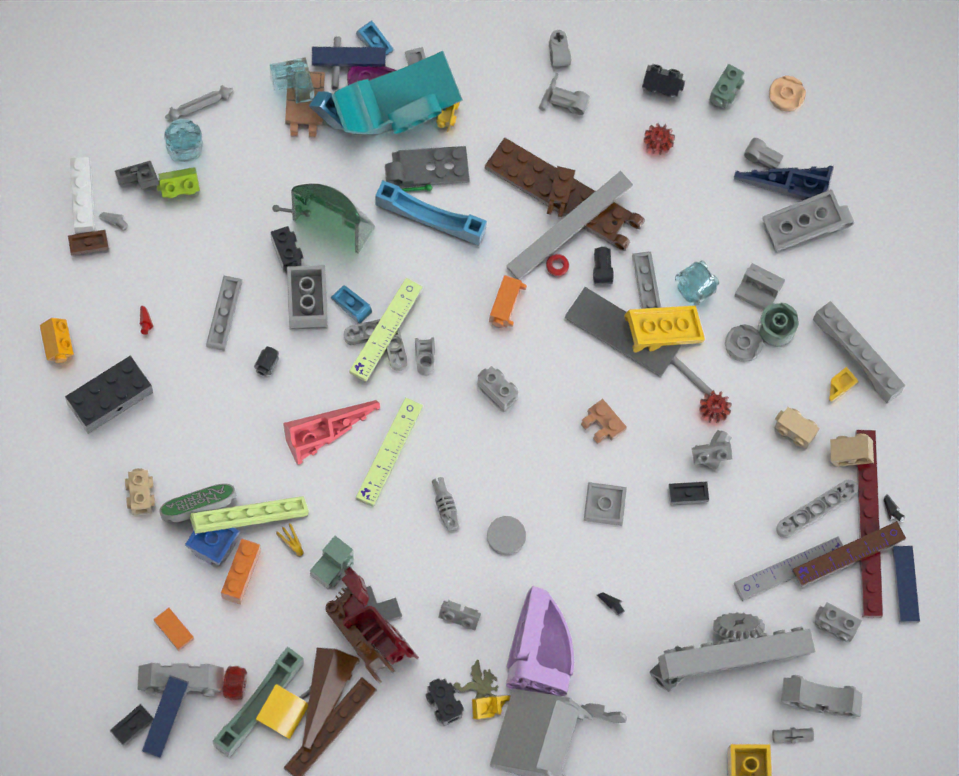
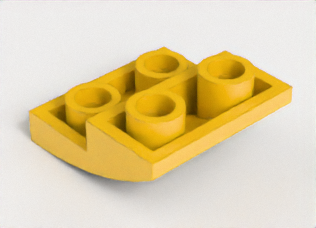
[256,684,308,739]

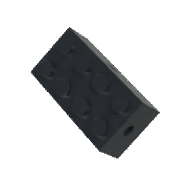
[65,355,153,434]

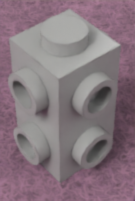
[477,366,518,411]
[815,602,862,642]

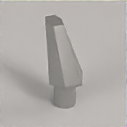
[99,212,128,230]

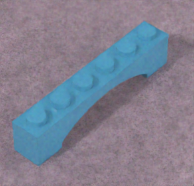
[375,180,487,245]

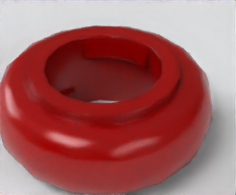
[546,254,569,276]

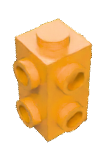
[40,318,74,363]

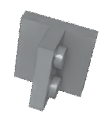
[734,263,785,311]

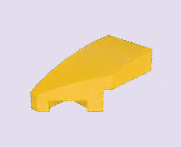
[829,367,859,402]
[472,695,511,719]

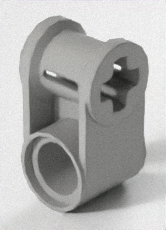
[549,30,571,67]
[415,337,435,375]

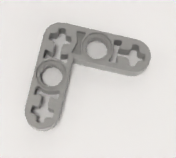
[344,319,407,371]

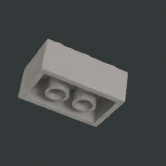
[287,265,328,328]

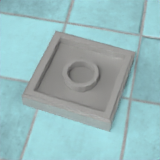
[584,482,627,526]

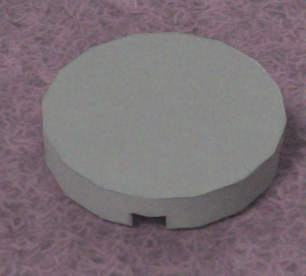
[725,324,763,362]
[487,516,526,555]

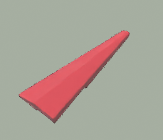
[283,400,380,465]

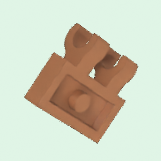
[581,399,627,444]

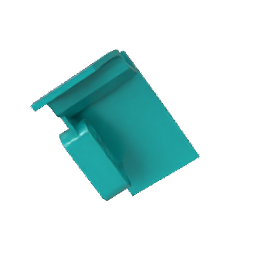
[331,51,463,134]

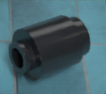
[254,346,279,376]

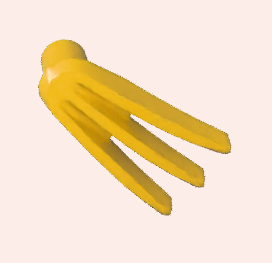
[276,523,304,556]

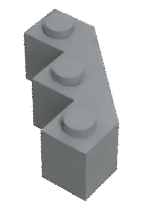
[137,663,224,696]

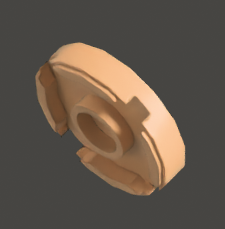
[769,76,806,111]

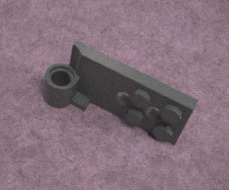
[384,146,470,188]

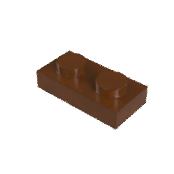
[68,230,109,256]

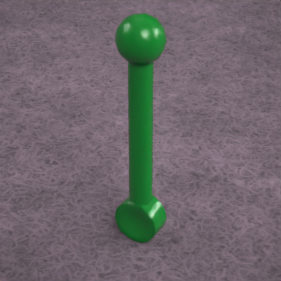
[400,184,432,192]

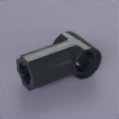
[593,247,614,284]

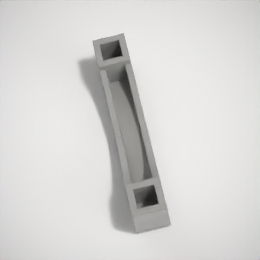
[813,301,906,404]

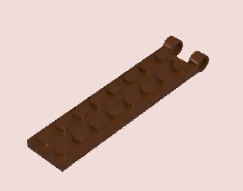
[484,137,645,251]

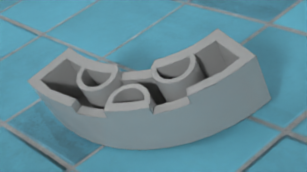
[781,675,863,717]

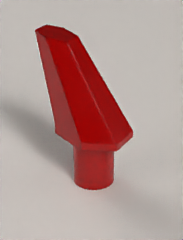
[139,306,153,335]

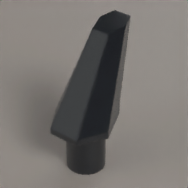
[884,494,905,522]
[597,592,625,616]

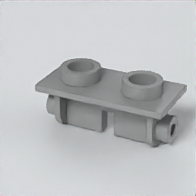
[692,441,732,465]
[438,600,481,630]

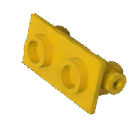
[436,102,460,132]

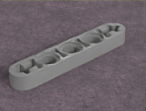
[776,480,858,538]

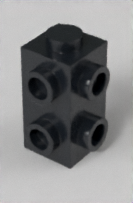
[642,64,685,97]
[270,226,303,272]
[425,678,464,726]

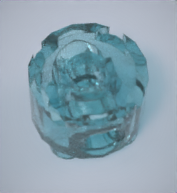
[164,119,203,162]
[675,260,719,305]

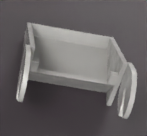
[490,688,627,776]

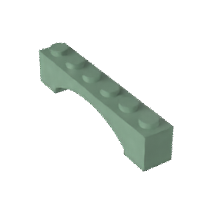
[213,646,304,758]

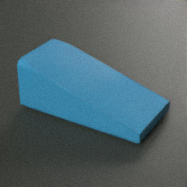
[356,20,394,55]
[331,285,372,324]

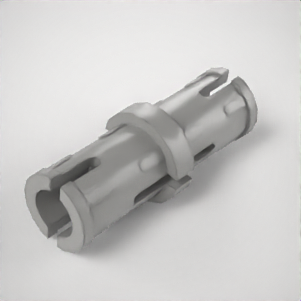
[772,727,814,743]

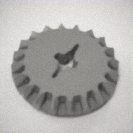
[713,612,765,640]

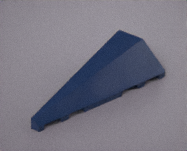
[734,166,834,201]

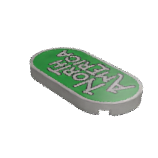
[159,484,236,523]

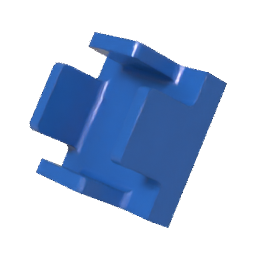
[185,528,240,565]

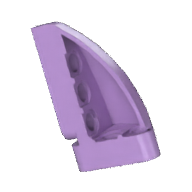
[506,586,574,696]

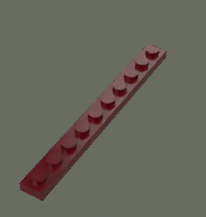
[855,430,883,618]

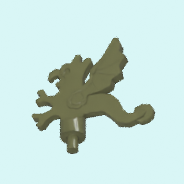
[453,659,499,698]

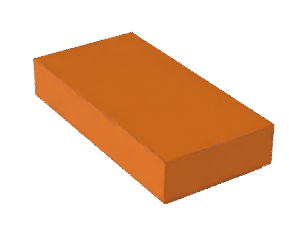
[153,608,194,651]

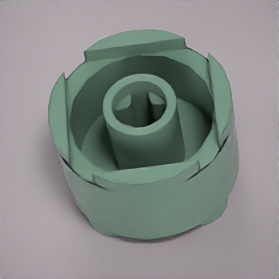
[758,303,799,347]

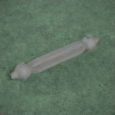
[165,85,233,122]

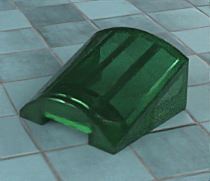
[291,184,375,254]

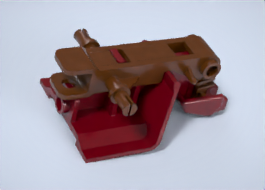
[325,567,419,684]

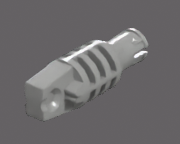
[432,477,459,531]

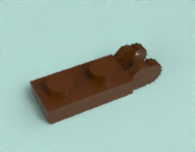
[547,166,575,217]

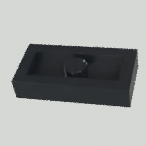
[668,481,709,504]
[110,704,154,747]

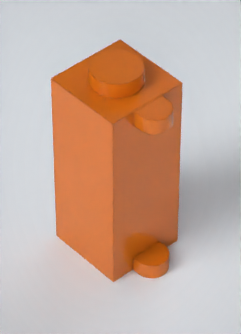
[489,275,527,328]

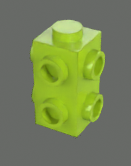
[157,167,200,198]

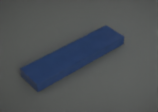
[312,47,386,67]
[892,546,920,623]
[142,675,189,758]

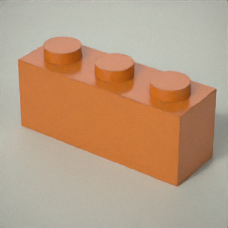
[221,539,261,605]

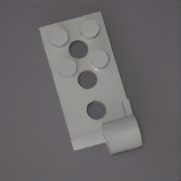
[762,189,855,252]

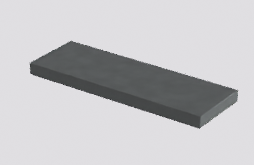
[565,287,681,377]

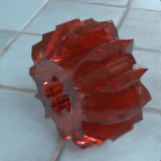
[643,123,675,155]
[699,390,732,423]
[222,666,247,700]

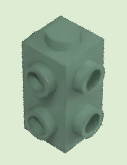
[709,64,745,109]

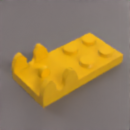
[624,305,705,352]

